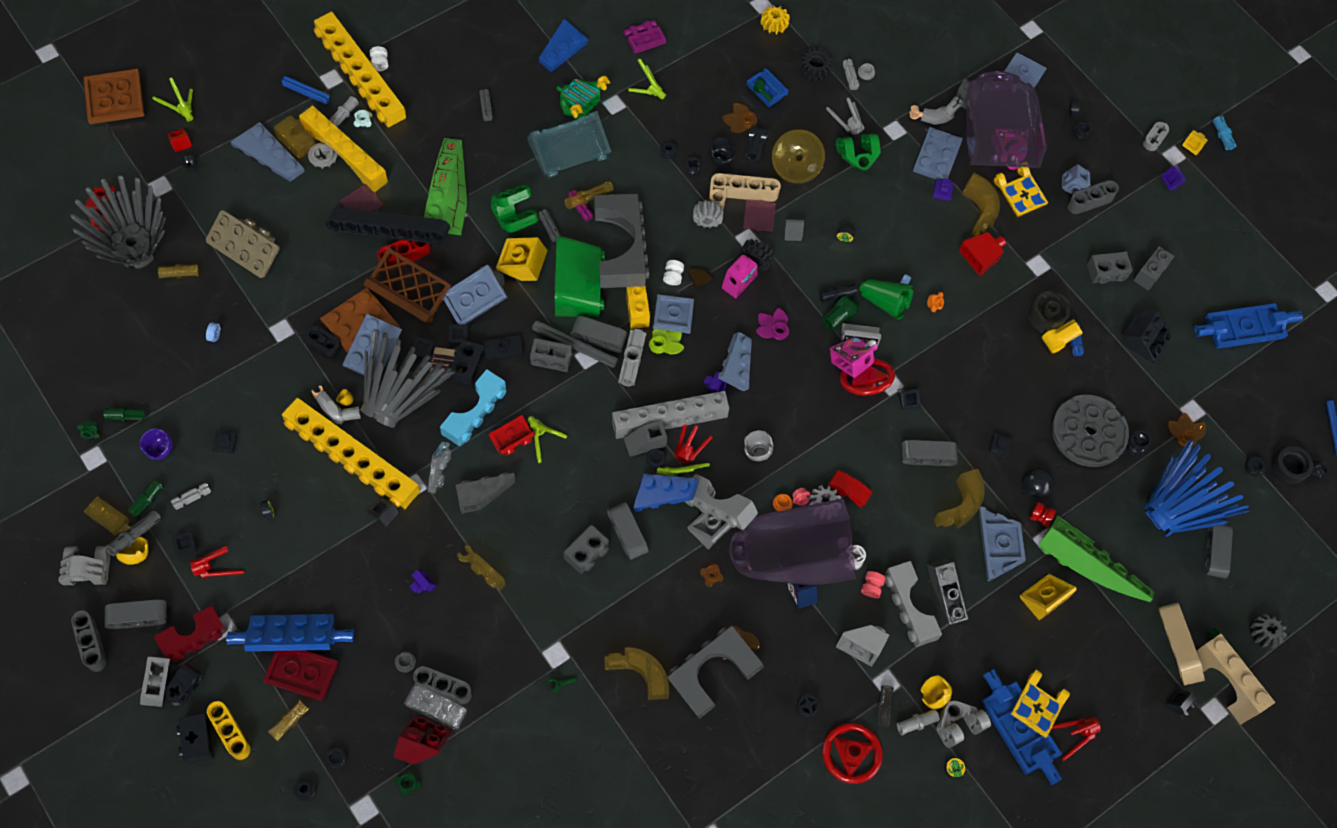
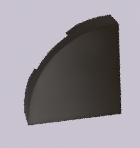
[688,269,712,288]

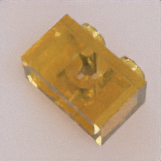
[273,115,315,159]

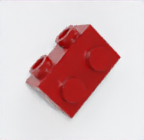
[488,415,535,456]

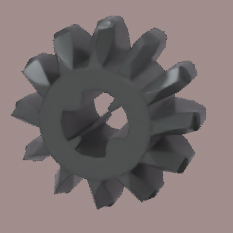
[1250,614,1287,648]

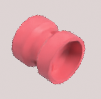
[861,571,886,598]

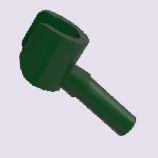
[753,79,773,102]
[547,677,576,693]

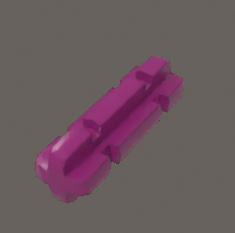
[568,190,593,221]

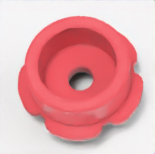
[792,488,810,506]

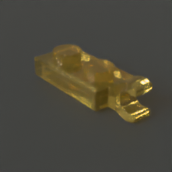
[83,496,131,536]
[457,545,505,591]

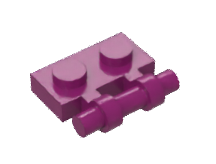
[623,20,666,54]

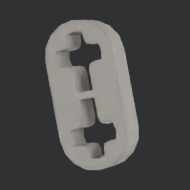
[1143,122,1169,151]

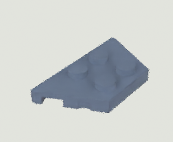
[978,507,1026,581]

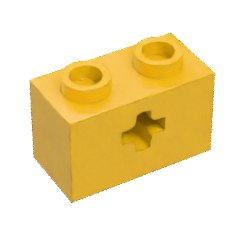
[626,286,650,329]

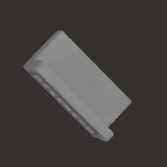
[841,323,881,347]

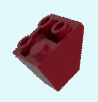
[394,715,453,764]

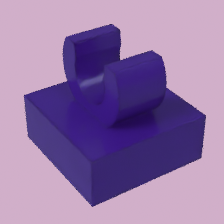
[1161,165,1186,190]
[932,178,954,201]
[704,372,728,393]
[410,570,437,594]

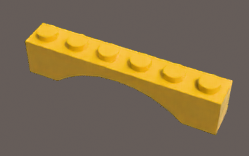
[299,105,388,193]

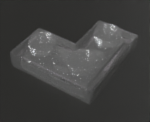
[428,442,451,494]

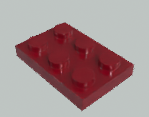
[263,650,339,702]

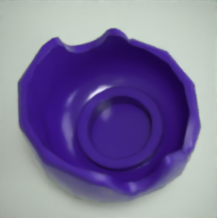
[140,428,173,460]

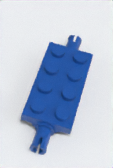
[1194,303,1303,349]
[226,614,354,652]
[980,669,1063,786]

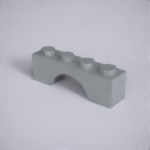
[685,474,758,530]
[884,561,942,647]

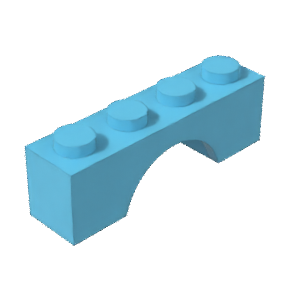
[440,369,506,446]

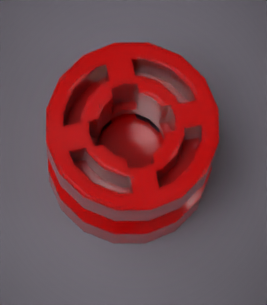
[1029,502,1056,527]

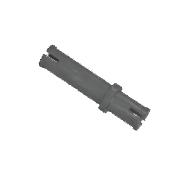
[105,510,161,556]

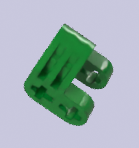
[836,133,881,170]
[491,185,539,232]

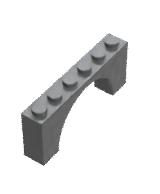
[594,194,649,288]

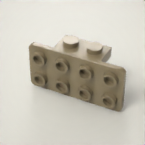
[206,210,280,278]

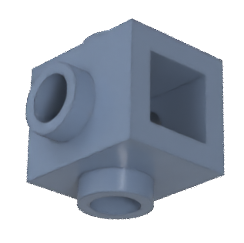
[1062,164,1090,195]

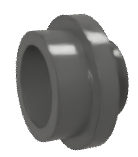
[395,652,416,673]

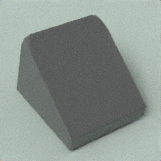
[784,219,804,241]

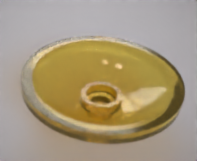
[772,129,825,183]

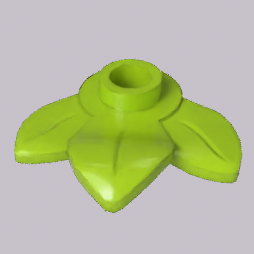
[649,329,684,354]

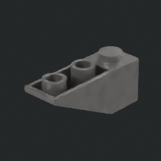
[456,472,515,514]
[927,559,968,625]

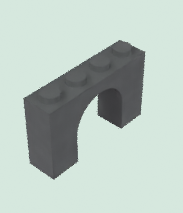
[667,626,764,719]

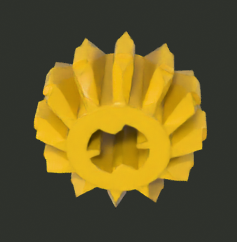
[761,5,790,35]

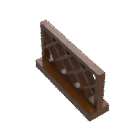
[363,248,452,325]

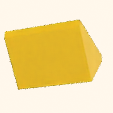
[1020,574,1077,621]

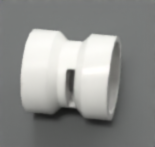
[370,46,388,71]
[663,260,684,285]
[843,545,866,570]

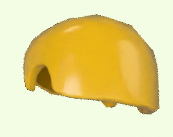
[116,537,148,565]
[921,675,952,709]

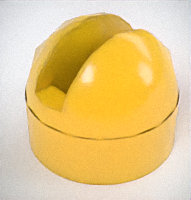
[336,389,354,406]

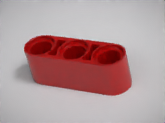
[377,240,430,270]

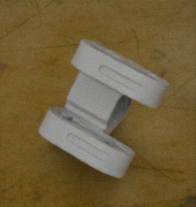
[58,546,110,585]
[936,701,991,748]

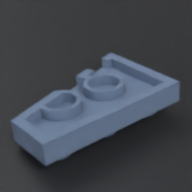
[718,332,752,391]

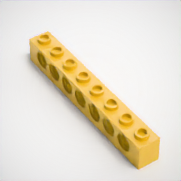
[314,12,406,128]
[282,398,420,509]

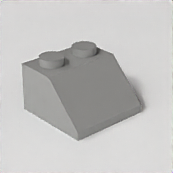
[836,625,889,667]

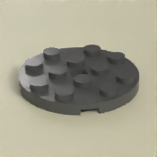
[1052,395,1129,467]

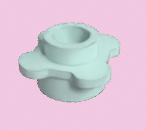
[354,110,372,127]

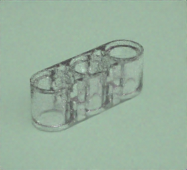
[404,684,467,730]

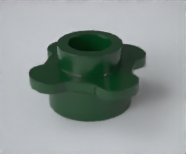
[77,421,100,439]
[395,771,420,796]

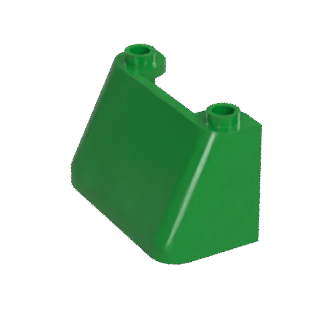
[555,236,605,317]

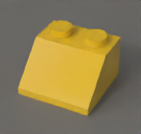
[496,237,548,281]

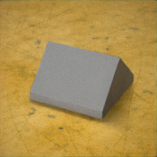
[687,512,732,550]

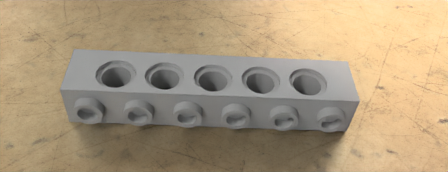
[612,391,729,439]

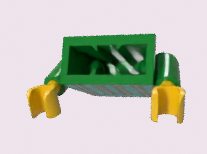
[557,76,610,122]

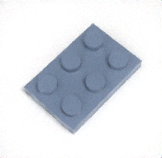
[913,127,963,180]
[444,265,508,325]
[342,314,402,380]

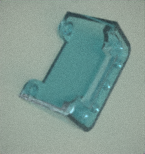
[527,111,611,178]

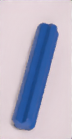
[282,76,331,104]

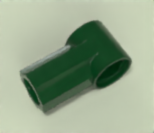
[822,295,860,331]

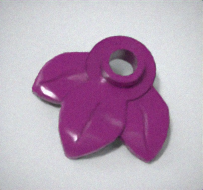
[756,308,789,340]

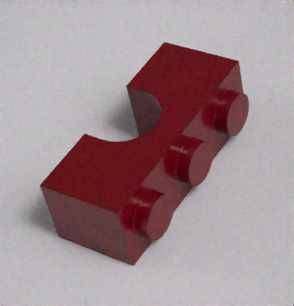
[154,605,227,663]

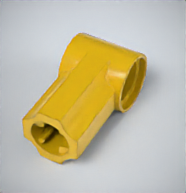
[1042,319,1083,353]

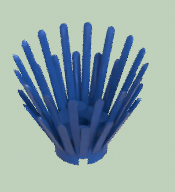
[1142,439,1249,537]

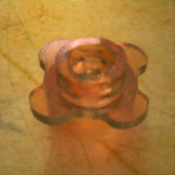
[700,564,724,587]

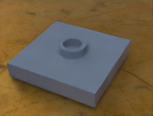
[1000,53,1047,94]
[653,294,694,334]

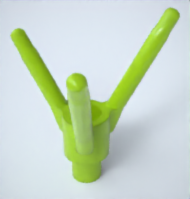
[628,59,666,100]
[152,78,194,122]
[527,416,567,463]
[657,463,710,477]

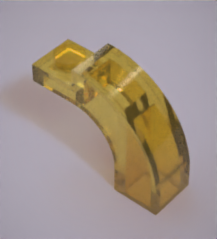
[962,173,1000,236]
[934,469,985,528]
[604,647,669,700]

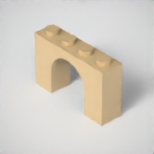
[1197,634,1275,725]

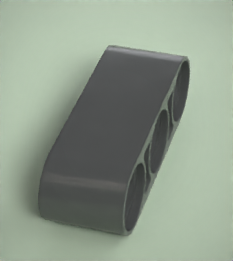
[1067,180,1119,214]
[570,316,628,352]
[901,440,958,466]
[607,502,649,560]
[1204,524,1233,579]
[105,600,167,629]
[71,610,107,672]
[413,666,472,705]

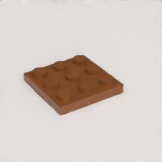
[84,69,145,125]
[320,287,400,353]

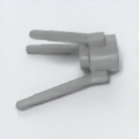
[826,98,864,135]

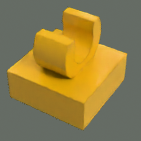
[1182,130,1208,155]

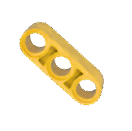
[207,701,251,760]

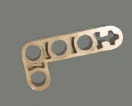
[709,173,781,209]
[1158,602,1205,686]

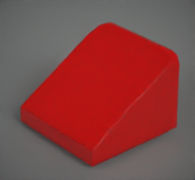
[167,128,192,152]

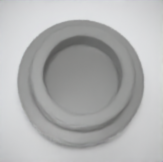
[858,63,875,80]

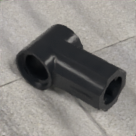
[745,126,769,162]

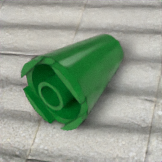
[860,279,914,320]

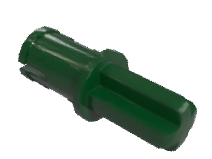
[104,407,146,422]
[128,480,164,517]

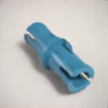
[1213,116,1237,151]

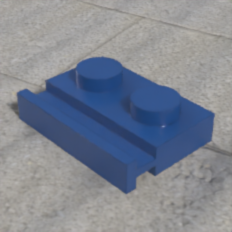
[747,68,789,107]

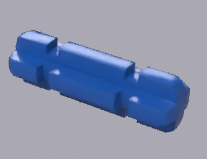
[1071,321,1084,356]

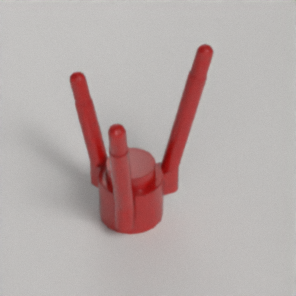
[674,424,713,463]
[190,546,244,579]
[1051,716,1101,761]

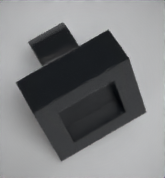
[1166,689,1196,716]

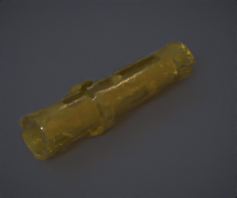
[565,181,613,209]

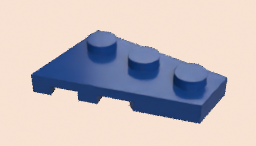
[539,19,588,72]
[633,474,699,512]

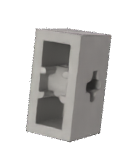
[140,657,170,707]

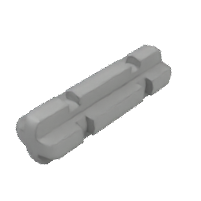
[843,59,859,90]
[171,483,211,510]

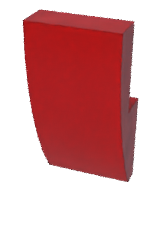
[828,470,872,507]

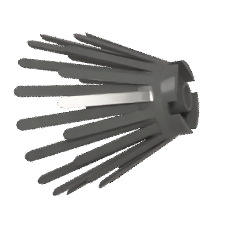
[71,175,166,268]
[360,329,455,428]

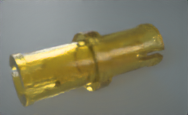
[158,264,199,279]
[269,700,309,741]

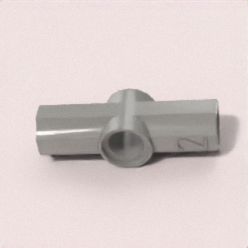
[619,329,646,387]

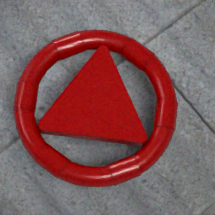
[840,359,895,396]
[822,723,883,784]

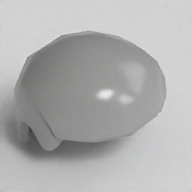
[744,430,773,462]

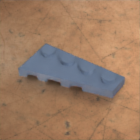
[231,122,305,182]

